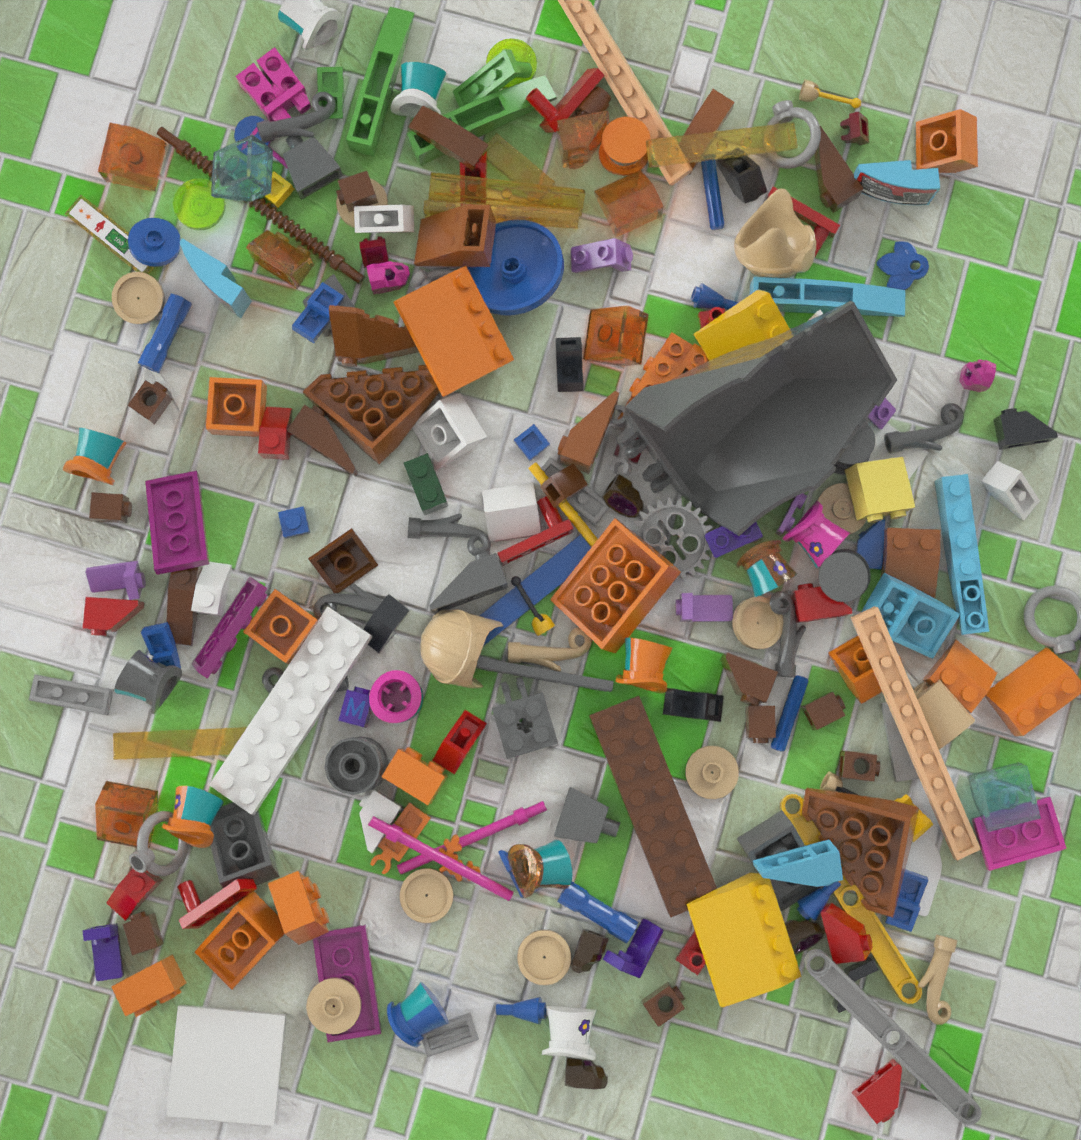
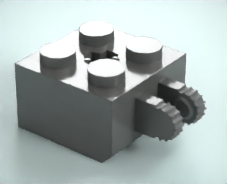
[492,677,558,759]

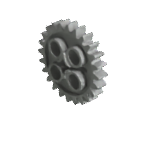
[631,497,713,583]

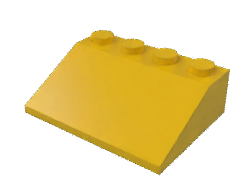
[694,290,790,361]
[686,873,802,1007]

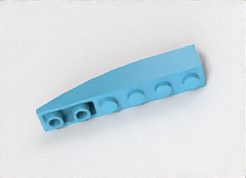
[750,277,905,317]
[934,474,989,635]

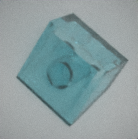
[211,134,273,202]
[967,762,1041,832]

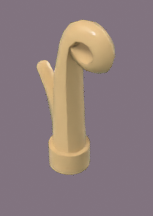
[507,627,592,672]
[918,934,958,1025]

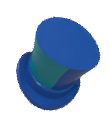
[387,982,449,1048]

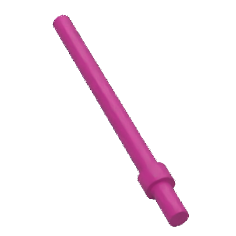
[397,801,547,875]
[368,816,514,901]

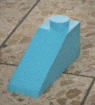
[753,839,843,887]

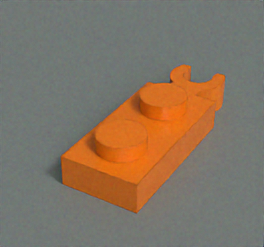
[370,802,431,874]

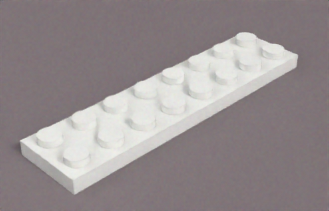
[209,606,373,815]

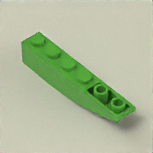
[346,6,415,157]
[407,75,557,166]

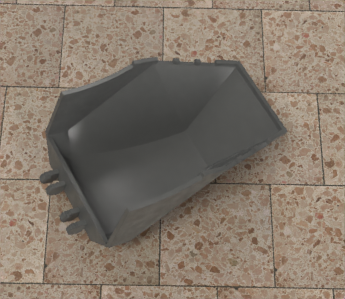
[616,301,897,536]

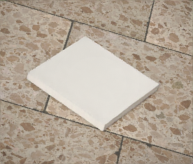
[166,1005,286,1126]

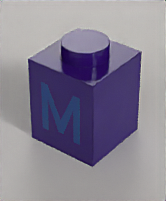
[338,686,372,728]

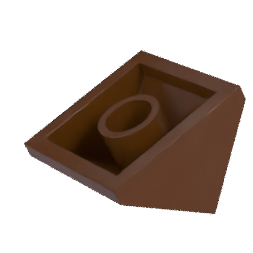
[308,528,378,593]

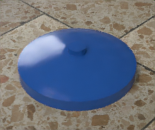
[461,220,564,316]

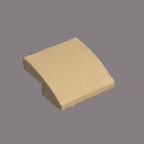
[917,680,975,750]

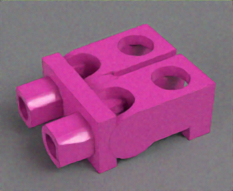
[235,47,311,121]

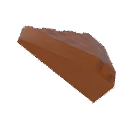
[329,305,419,367]
[302,365,439,464]
[802,787,919,917]

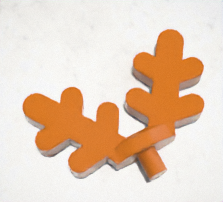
[439,834,481,882]

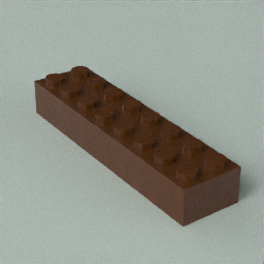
[589,696,717,918]

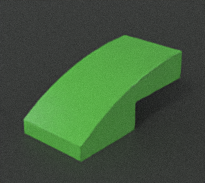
[316,67,344,119]

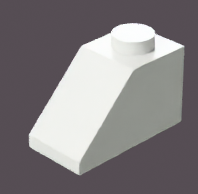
[354,205,414,233]
[982,461,1040,521]
[191,562,232,617]
[359,789,403,853]

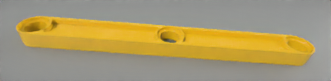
[780,794,922,1004]

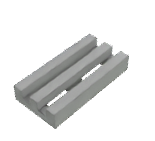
[422,1012,479,1057]

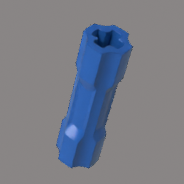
[138,293,192,373]
[557,882,638,943]

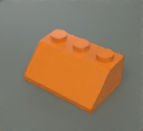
[985,647,1081,736]

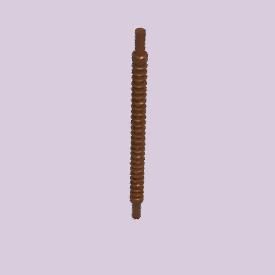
[157,126,365,284]

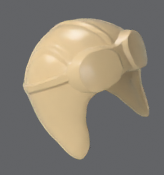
[734,189,816,278]
[420,609,503,688]

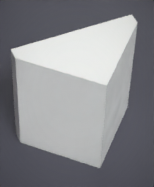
[482,483,541,542]

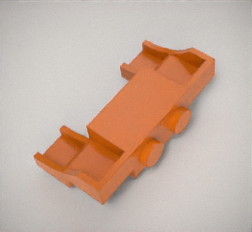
[617,332,709,427]

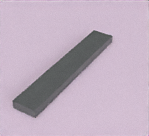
[476,657,614,692]

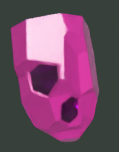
[366,261,410,294]
[959,359,996,392]

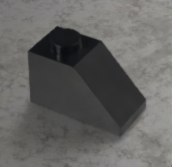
[715,148,768,204]
[994,408,1058,450]

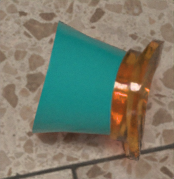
[736,540,798,597]
[508,839,573,898]

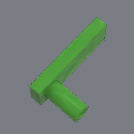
[453,49,532,108]

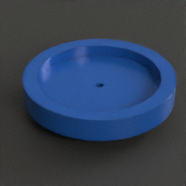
[128,218,181,267]

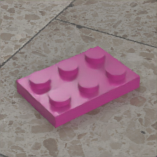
[971,796,1067,871]

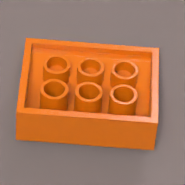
[393,266,514,397]
[550,518,681,654]

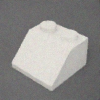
[412,393,487,470]

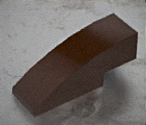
[408,106,488,171]

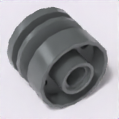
[324,736,389,795]

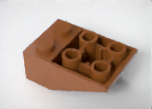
[414,205,496,267]

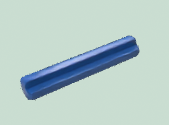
[701,154,724,230]
[771,675,809,752]

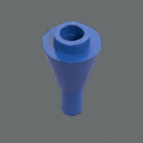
[691,283,738,310]
[797,881,842,921]
[496,997,547,1025]

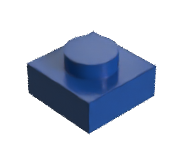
[514,424,550,461]
[278,506,310,539]

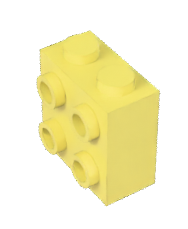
[845,457,915,523]

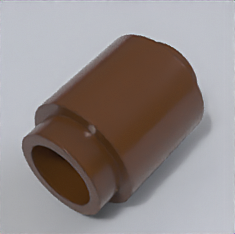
[575,87,611,126]

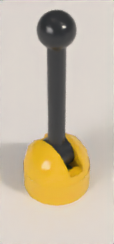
[511,576,555,636]

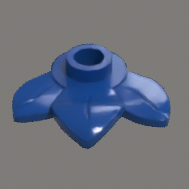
[876,241,929,290]

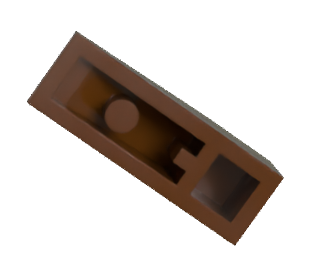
[814,126,863,213]
[287,405,358,477]
[166,566,203,646]

